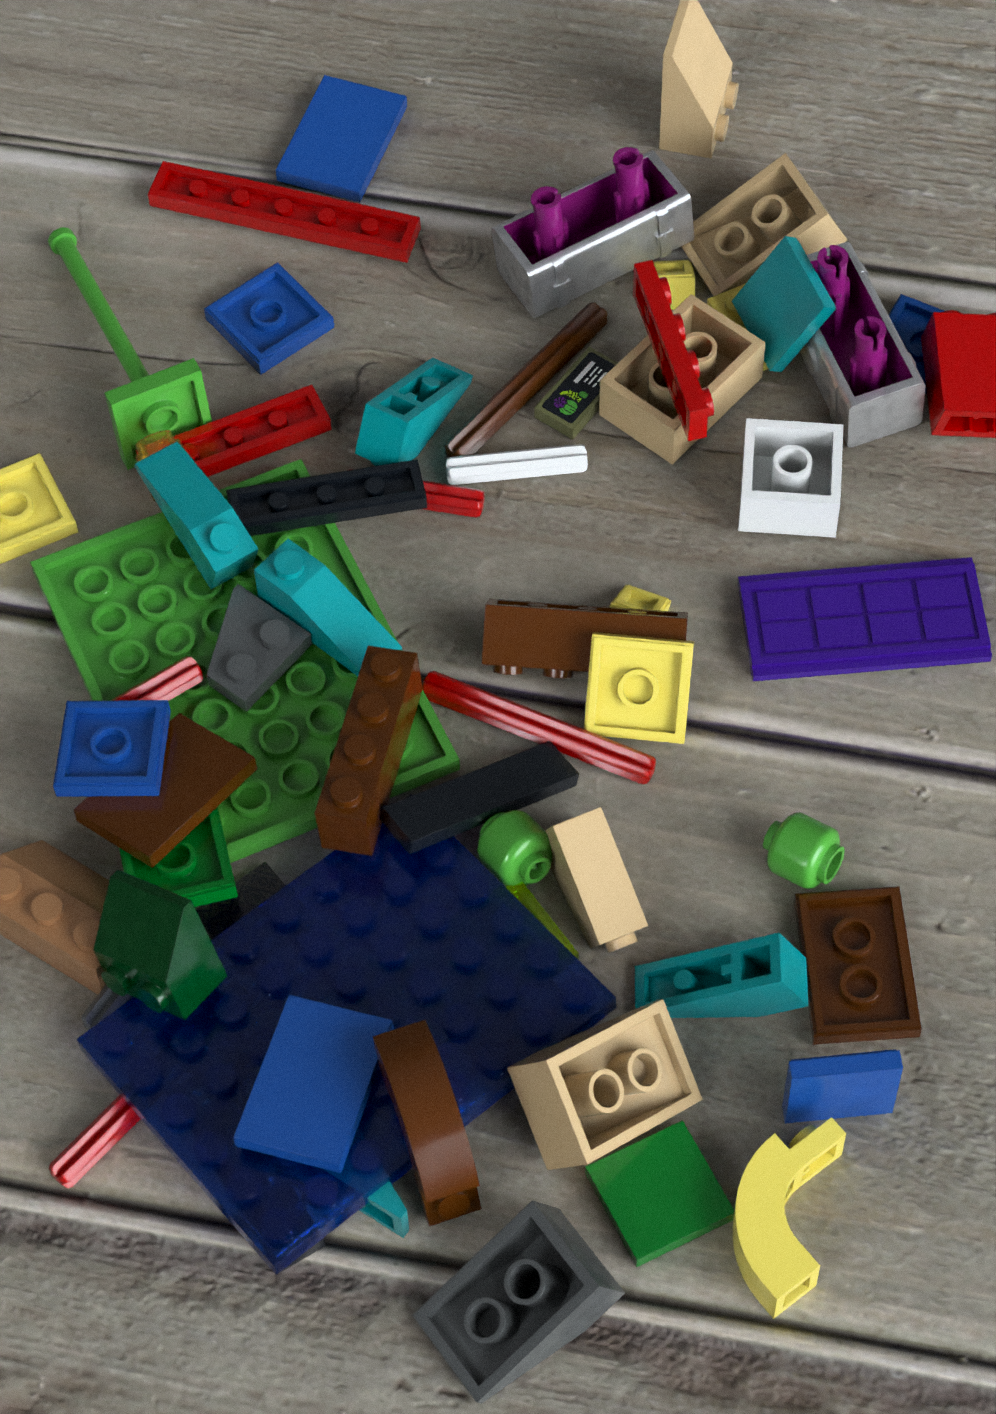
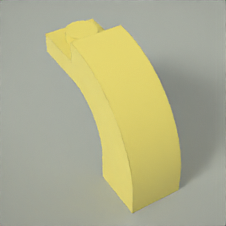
[733,1117,846,1319]

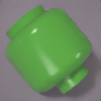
[477,810,552,888]
[763,812,845,889]

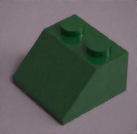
[93,870,228,1020]

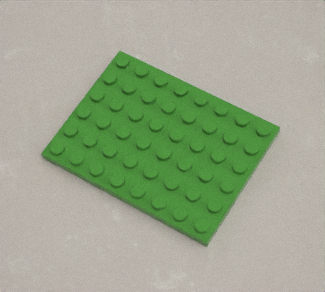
[30,459,460,863]

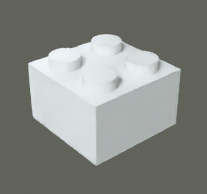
[738,418,844,538]

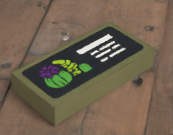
[534,346,618,440]

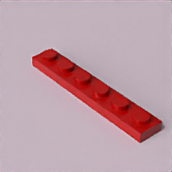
[148,161,421,263]

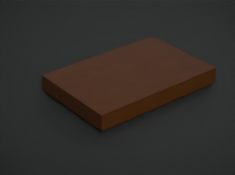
[73,713,257,868]
[794,886,922,1045]

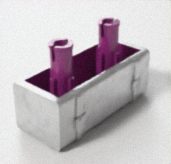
[491,147,694,318]
[800,242,925,447]

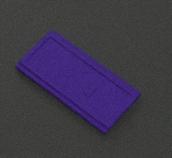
[738,557,992,682]

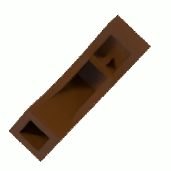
[372,1020,482,1227]

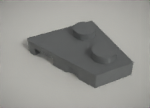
[206,584,312,712]

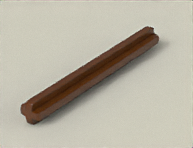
[444,302,608,458]

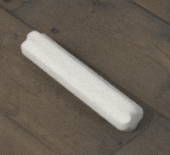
[446,444,588,485]

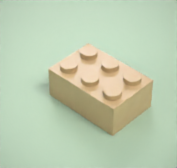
[599,294,766,465]

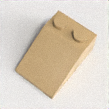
[659,0,739,159]
[681,153,847,296]
[507,999,703,1170]

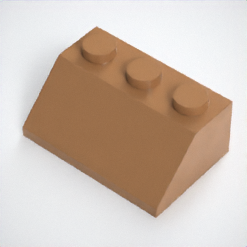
[0,840,109,995]

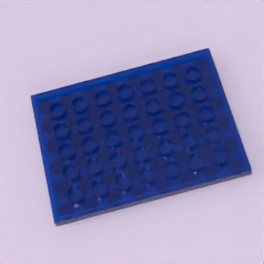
[77,794,617,1275]

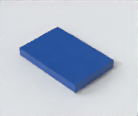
[275,75,407,203]
[233,995,394,1173]

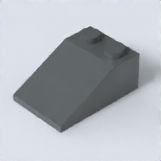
[413,1200,625,1403]

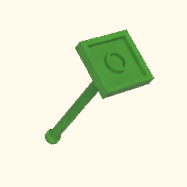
[48,227,212,470]

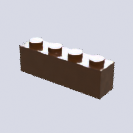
[482,598,688,678]
[315,646,423,856]

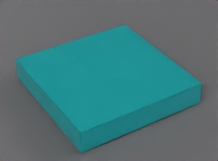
[732,236,836,372]

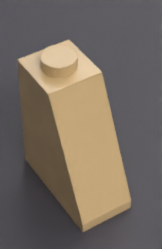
[545,807,648,953]

